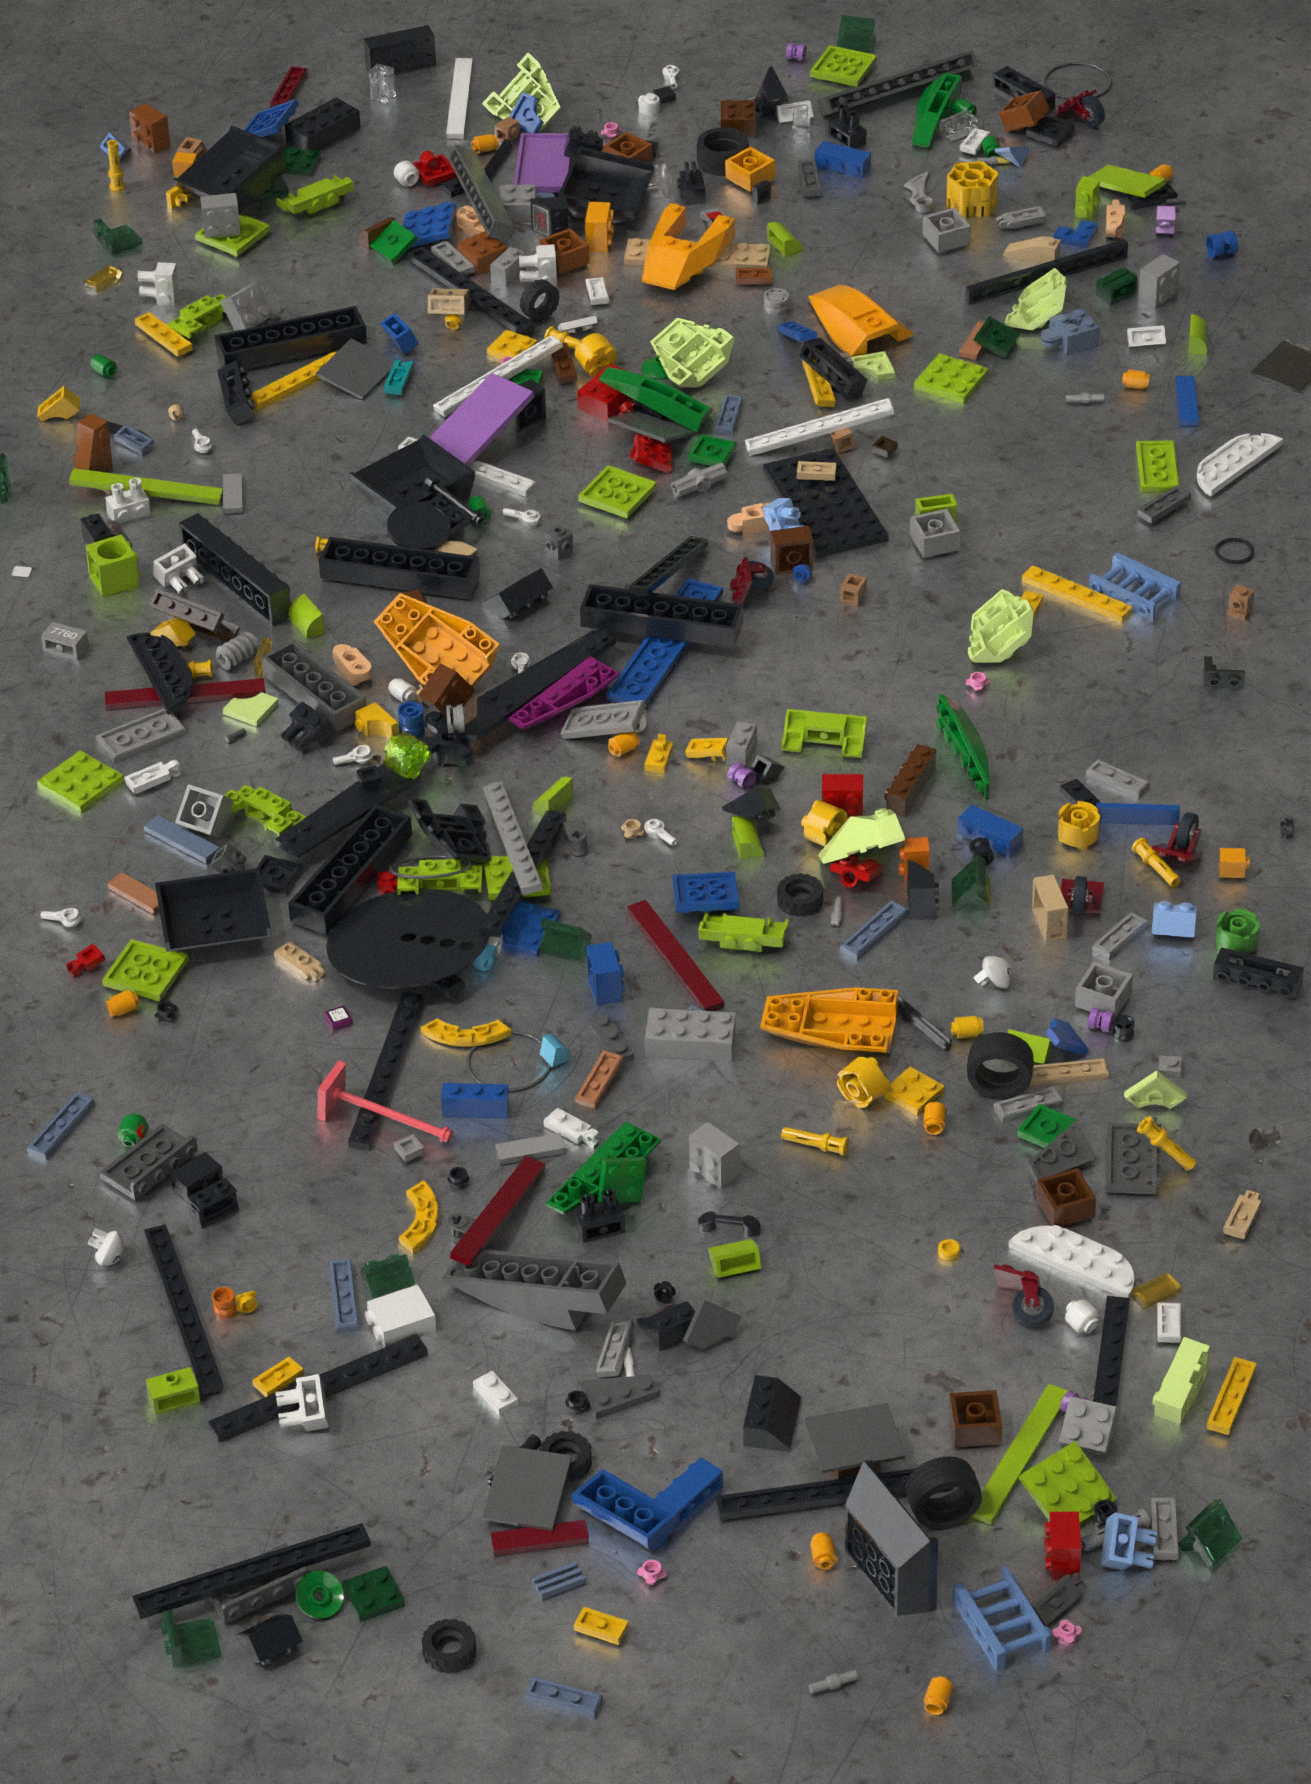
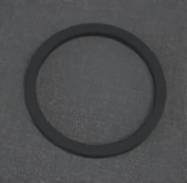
[1215,538,1254,564]

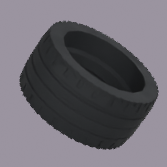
[697,127,749,176]
[967,1032,1034,1099]
[906,1456,982,1529]

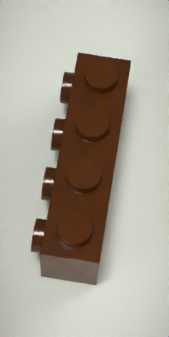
[884,744,936,817]

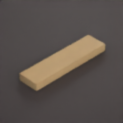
[1029,1058,1109,1087]

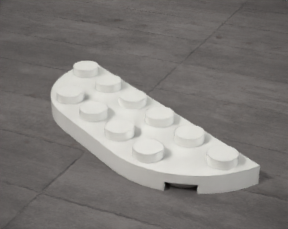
[1197,433,1283,496]
[1009,1225,1134,1298]

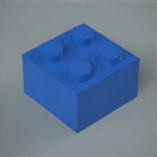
[586,942,625,1006]

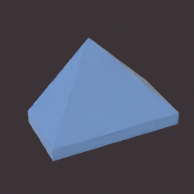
[100,132,131,160]
[995,146,1030,168]

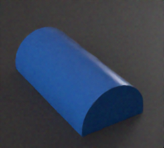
[572,1469,678,1551]

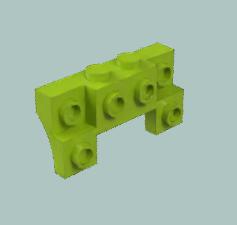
[275,175,354,214]
[166,294,226,339]
[781,709,868,758]
[223,785,306,837]
[397,859,483,895]
[698,912,789,952]

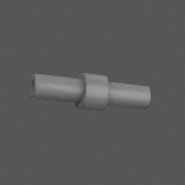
[1066,392,1104,404]
[808,1670,858,1694]

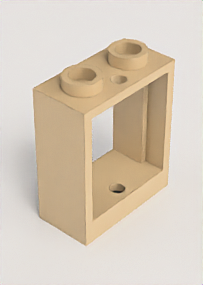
[428,288,469,314]
[1032,874,1068,942]

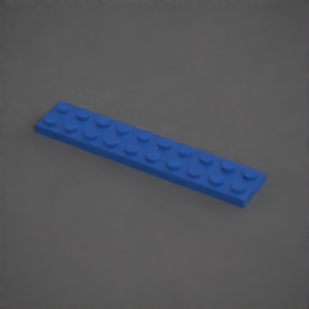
[606,578,723,705]

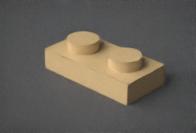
[797,461,836,481]

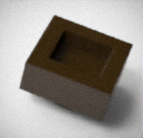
[872,436,898,458]

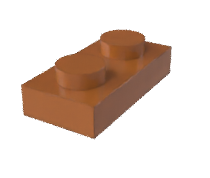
[736,268,772,285]

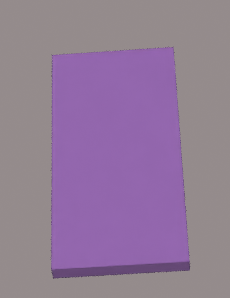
[514,133,571,193]
[430,373,535,466]

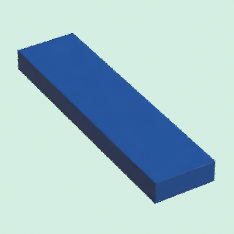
[777,321,817,342]
[1175,376,1199,426]
[1096,803,1180,825]

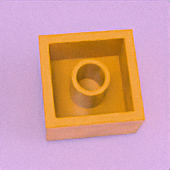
[725,146,775,192]
[585,202,614,253]

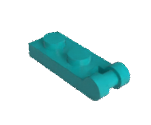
[384,359,415,395]

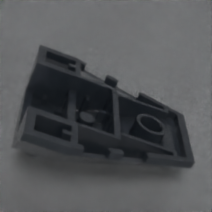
[408,798,491,863]

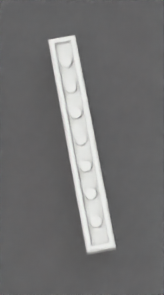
[446,58,473,139]
[433,336,563,417]
[745,398,894,457]
[398,437,536,497]

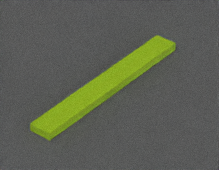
[69,468,223,505]
[970,1383,1068,1525]

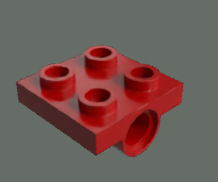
[413,150,457,186]
[630,433,672,473]
[830,853,884,888]

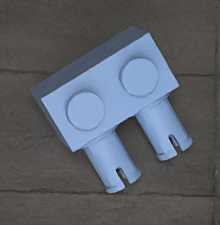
[762,498,804,531]
[1152,901,1197,937]
[1100,1512,1157,1570]

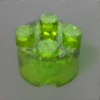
[382,731,431,779]

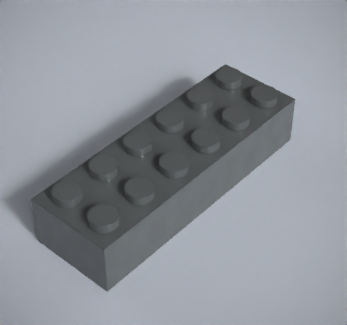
[262,640,367,733]

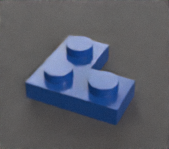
[1053,220,1098,249]

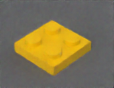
[487,330,537,359]
[883,1067,944,1116]

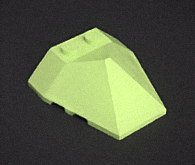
[482,53,561,133]
[1005,268,1068,330]
[650,318,735,388]
[967,589,1034,663]
[818,808,905,864]

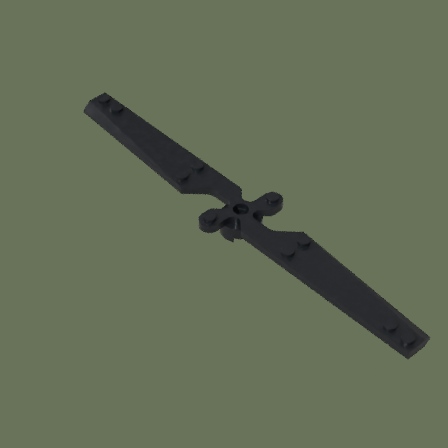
[275,629,616,858]

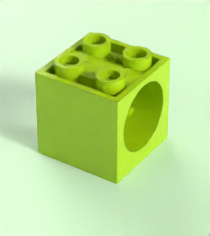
[85,534,141,597]

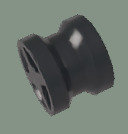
[1112,1015,1135,1042]

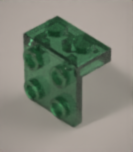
[93,218,142,255]
[360,1254,416,1300]
[160,1610,221,1667]

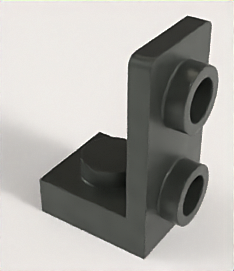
[1203,656,1245,688]

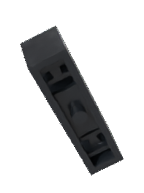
[992,66,1056,113]
[799,337,868,399]
[217,360,256,426]
[1213,947,1304,1000]

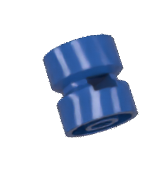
[1206,230,1238,258]
[398,702,425,740]

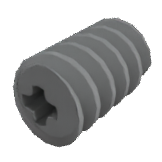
[216,631,260,670]

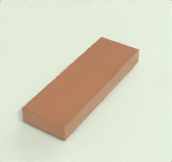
[959,321,984,360]
[107,872,159,914]
[575,1050,624,1109]

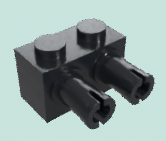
[828,103,867,149]
[564,125,603,158]
[280,701,336,753]
[574,1188,626,1243]

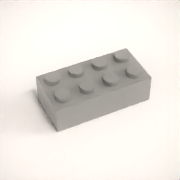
[645,1008,736,1062]

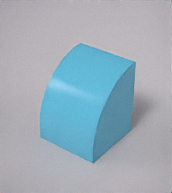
[540,1034,570,1068]

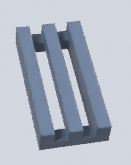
[113,425,155,456]
[532,1561,586,1600]

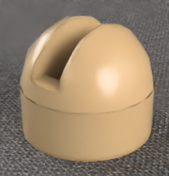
[168,404,184,421]

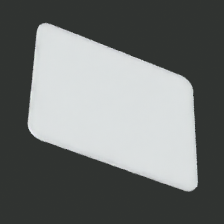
[12,566,32,577]

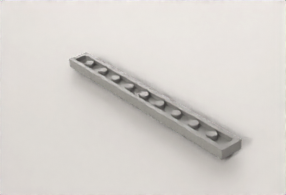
[482,781,543,895]

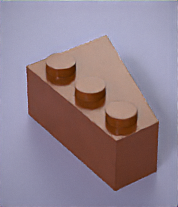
[71,413,113,473]

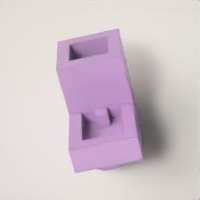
[1156,206,1175,235]

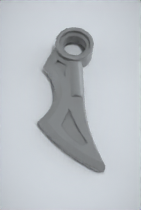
[904,171,933,213]

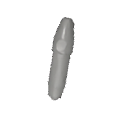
[831,896,843,926]

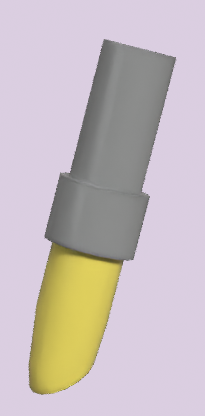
[977,156,1011,165]

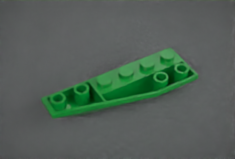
[912,73,962,148]
[599,367,713,433]
[936,694,990,800]
[546,1121,661,1215]

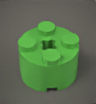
[1216,908,1260,954]

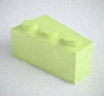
[1152,1337,1210,1425]

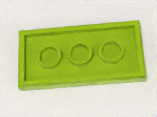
[1089,164,1166,198]
[1136,441,1179,493]

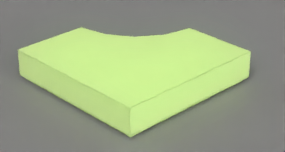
[851,351,896,381]
[223,692,279,726]
[1124,1070,1187,1109]

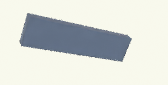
[144,815,220,864]
[840,901,908,960]
[27,1092,95,1160]
[328,1259,360,1333]

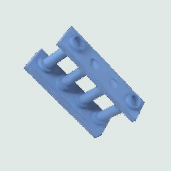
[1089,552,1181,621]
[952,1566,1052,1671]

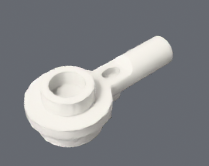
[662,65,679,89]
[192,429,213,453]
[503,508,540,527]
[511,652,531,674]
[333,745,373,766]
[644,819,678,846]
[41,908,82,927]

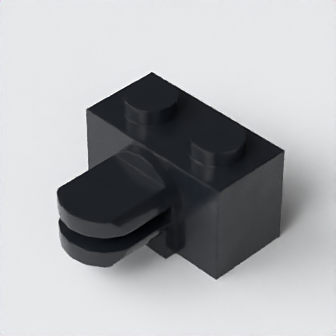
[677,161,706,205]

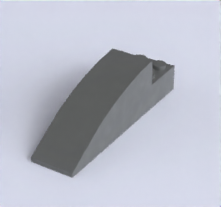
[442,1249,627,1331]

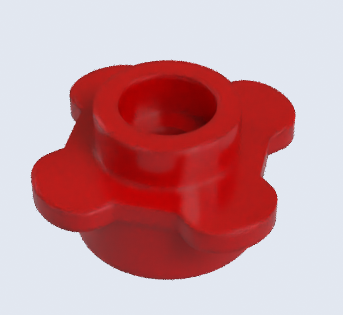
[617,400,636,415]

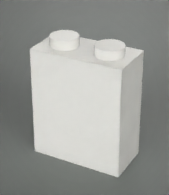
[365,1285,436,1347]

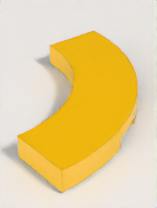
[420,1018,511,1047]
[399,1180,439,1254]

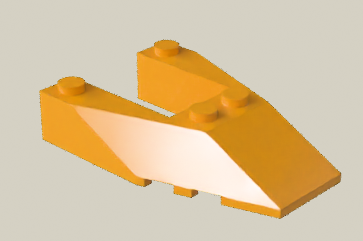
[642,203,735,290]

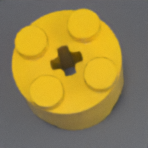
[575,333,618,378]
[801,800,847,847]
[1058,801,1100,850]
[837,1057,890,1108]

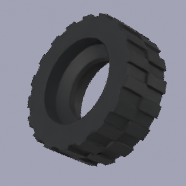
[520,279,560,322]
[777,873,823,917]
[539,1431,592,1483]
[422,1619,477,1673]

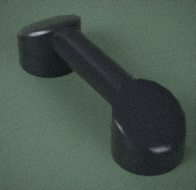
[698,1211,761,1237]

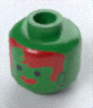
[117,1113,149,1148]

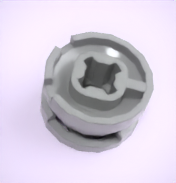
[764,288,789,315]
[446,704,465,734]

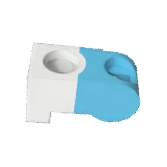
[474,935,503,971]

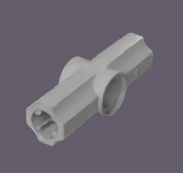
[671,462,728,498]

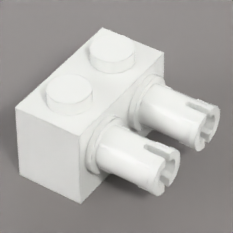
[519,245,557,287]
[138,262,179,306]
[105,478,151,524]
[153,544,205,595]
[276,1374,329,1432]

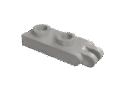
[996,206,1046,229]

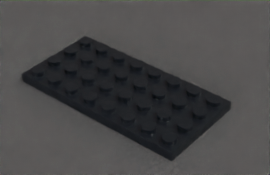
[763,448,889,558]

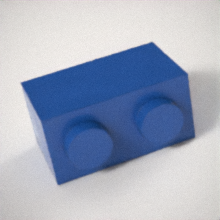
[380,313,419,355]

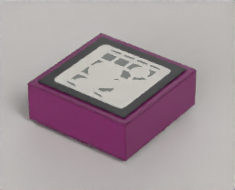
[324,1005,353,1030]

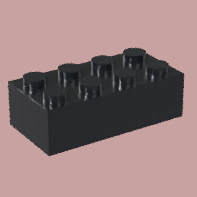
[364,25,436,78]
[285,97,361,151]

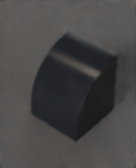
[750,754,785,782]

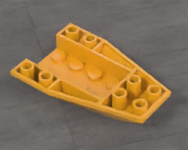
[808,285,913,357]
[374,593,500,687]
[760,987,899,1053]

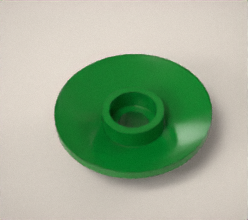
[641,356,669,380]
[296,1571,344,1619]

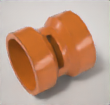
[212,1287,236,1319]

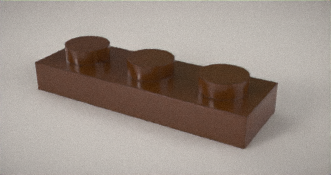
[550,343,577,383]

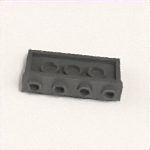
[1106,1117,1161,1194]
[100,1123,198,1200]
[208,1543,310,1624]

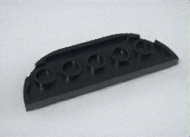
[126,632,193,715]

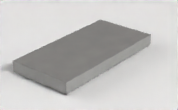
[560,700,646,739]
[96,709,186,763]

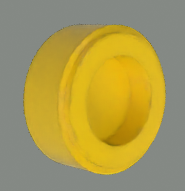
[938,1239,961,1261]

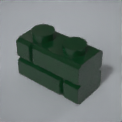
[1096,267,1138,304]

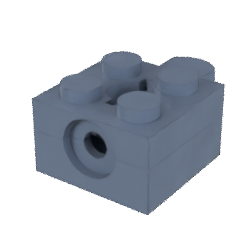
[1041,308,1100,355]

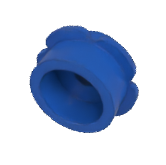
[793,564,812,583]

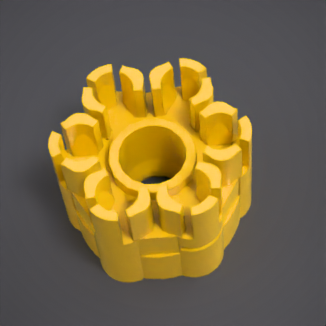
[946,161,998,218]

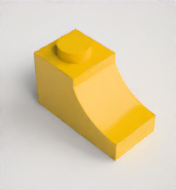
[37,386,80,422]
[150,617,196,648]
[355,702,399,741]

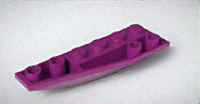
[509,656,620,730]

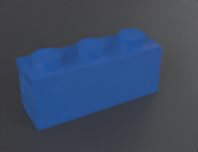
[815,141,871,178]
[957,805,1024,857]
[441,1083,510,1119]
[655,1457,723,1529]

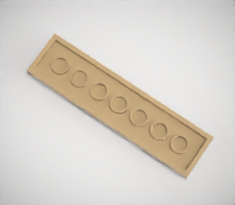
[624,238,770,270]

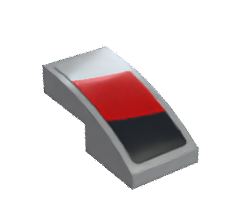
[700,208,725,228]

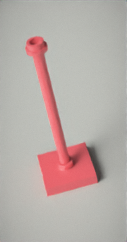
[317,1060,453,1143]

